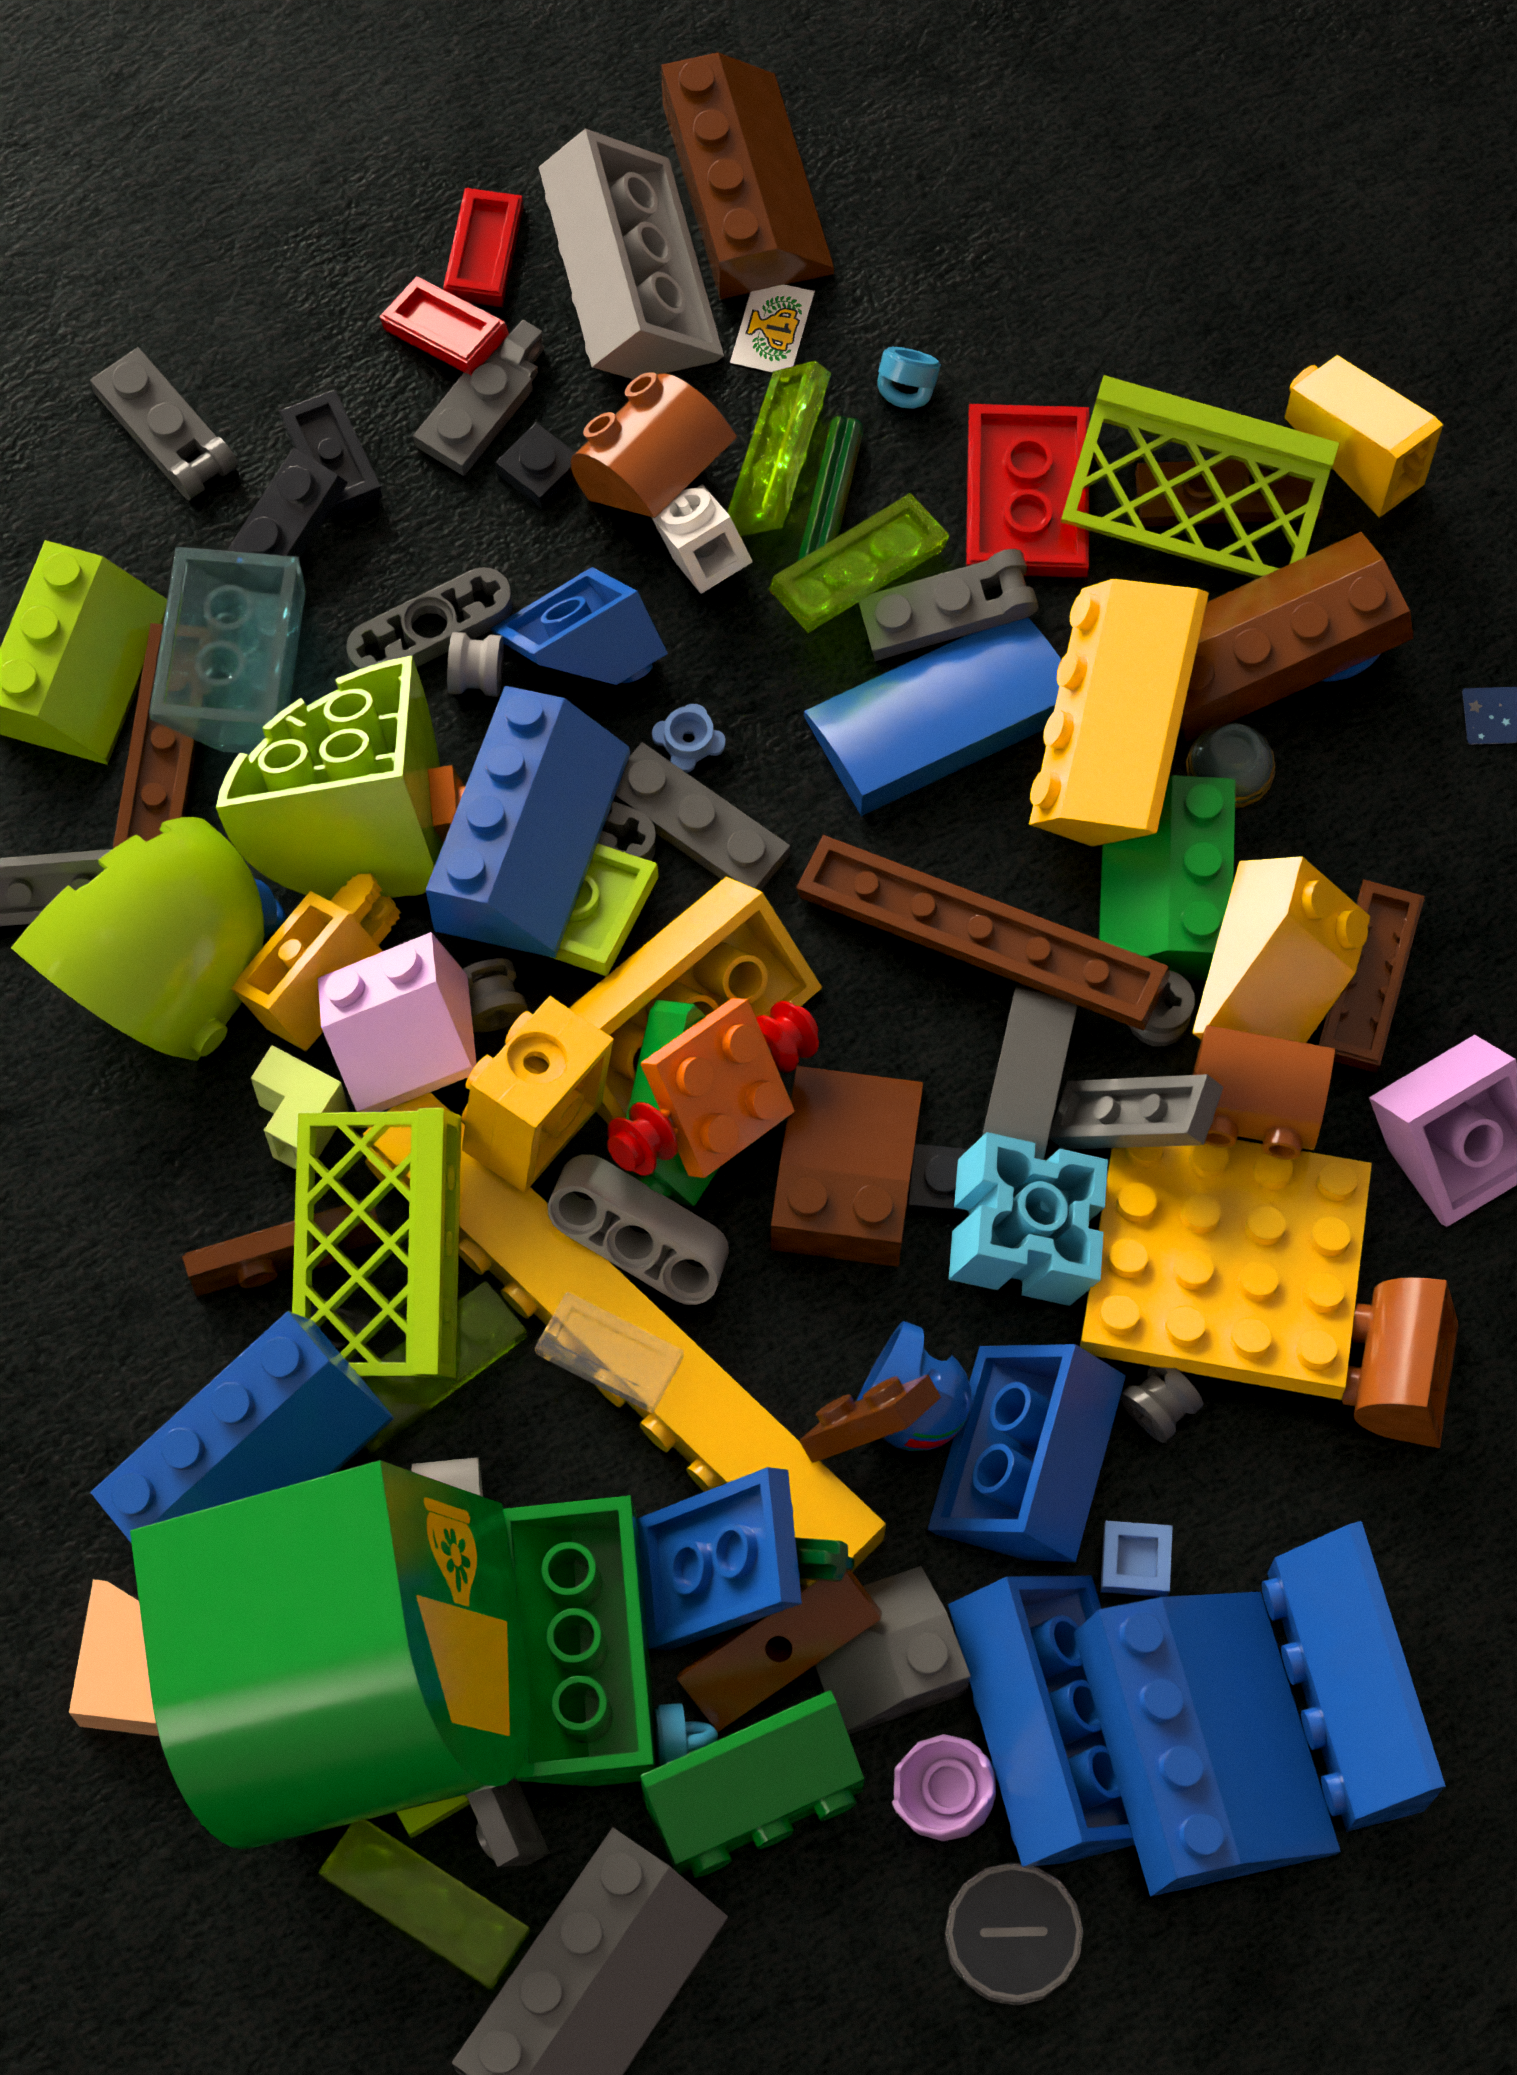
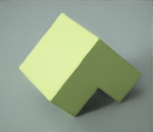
[251,1045,349,1169]

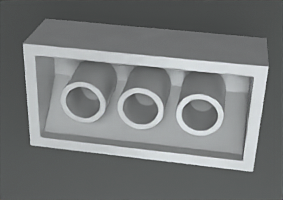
[539,129,724,379]

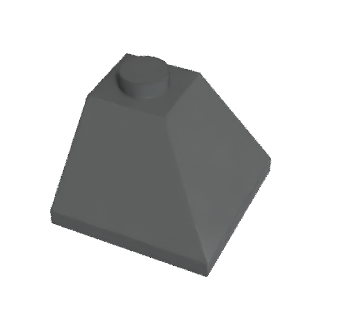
[814,1566,971,1735]

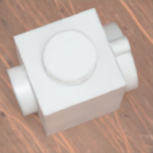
[652,484,753,594]

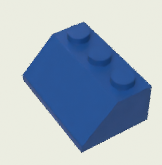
[927,1344,1126,1562]

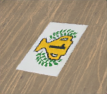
[730,284,815,376]

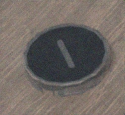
[944,1863,1083,2006]

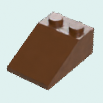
[771,1066,923,1267]

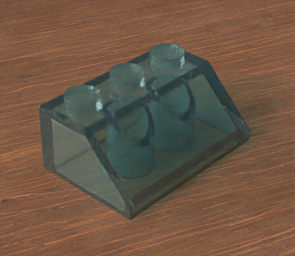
[149,547,306,754]

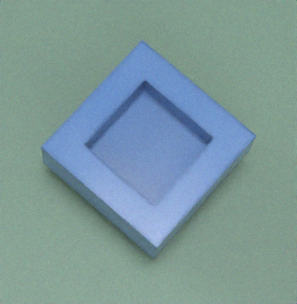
[1101,1521,1172,1597]

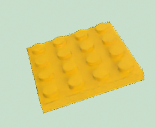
[1080,1140,1372,1400]

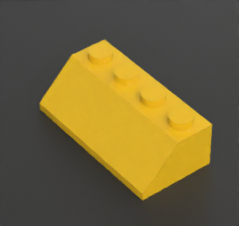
[1029,579,1209,847]
[569,877,822,1125]

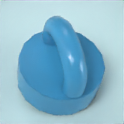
[877,347,941,409]
[654,1703,718,1767]

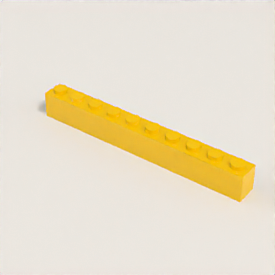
[363,1092,886,1585]

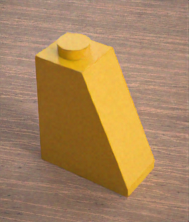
[1285,355,1443,518]

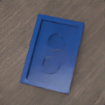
[637,1467,802,1651]

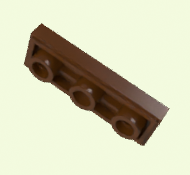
[677,1571,882,1732]

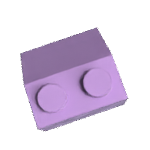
[318,932,477,1112]
[1369,1035,1517,1227]

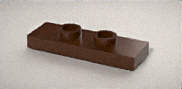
[1135,459,1323,527]
[1318,879,1425,1073]
[182,1199,382,1297]

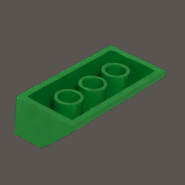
[503,1495,658,1786]

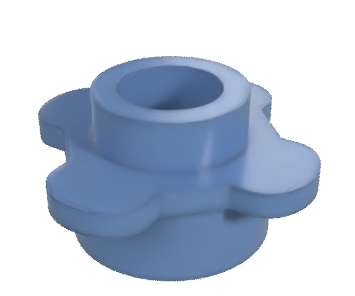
[652,704,726,773]

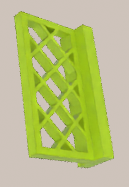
[1061,375,1339,579]
[292,1108,461,1379]

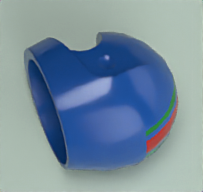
[857,1321,971,1451]

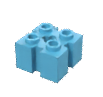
[949,1132,1108,1306]

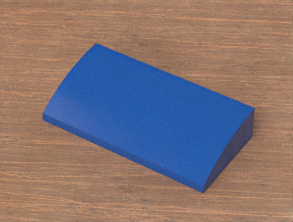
[804,617,1061,816]

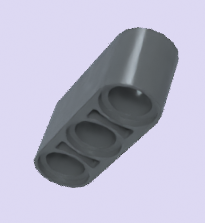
[982,987,1077,1160]

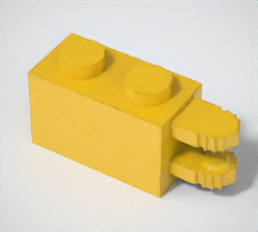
[231,873,401,1051]

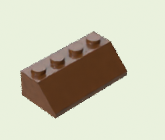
[661,52,834,299]
[1180,532,1414,742]

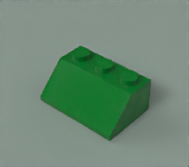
[1099,775,1236,981]
[640,1690,864,1878]

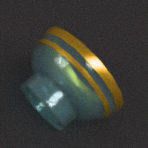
[1186,723,1275,807]

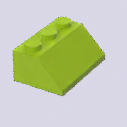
[0,540,171,765]

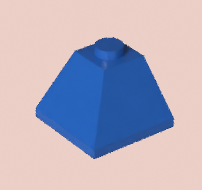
[490,567,668,685]

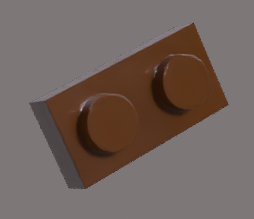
[799,1375,942,1463]

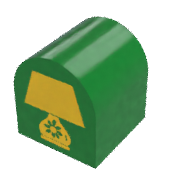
[130,1460,531,1849]

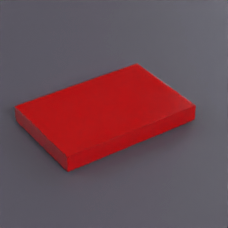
[966,404,1089,577]

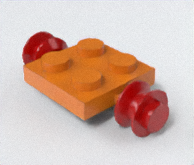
[608,998,819,1178]

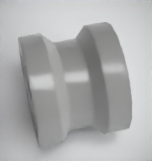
[447,632,504,697]

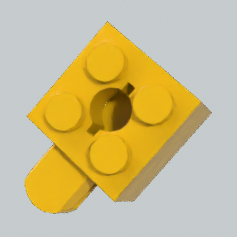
[461,996,614,1193]

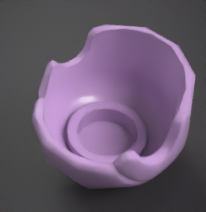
[892,1734,996,1841]

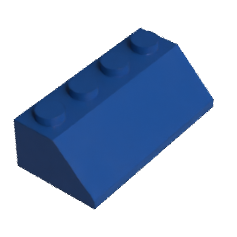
[426,686,630,958]
[90,1311,395,1542]
[1262,1521,1445,1832]
[948,1576,1135,1867]

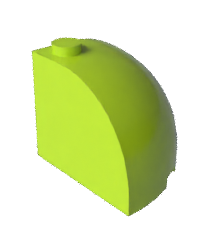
[216,656,443,900]
[11,817,264,1061]

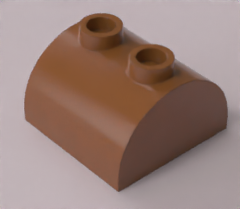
[571,372,737,518]
[1192,1025,1335,1159]
[1342,1278,1459,1448]

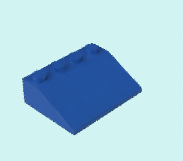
[1074,1592,1341,1897]

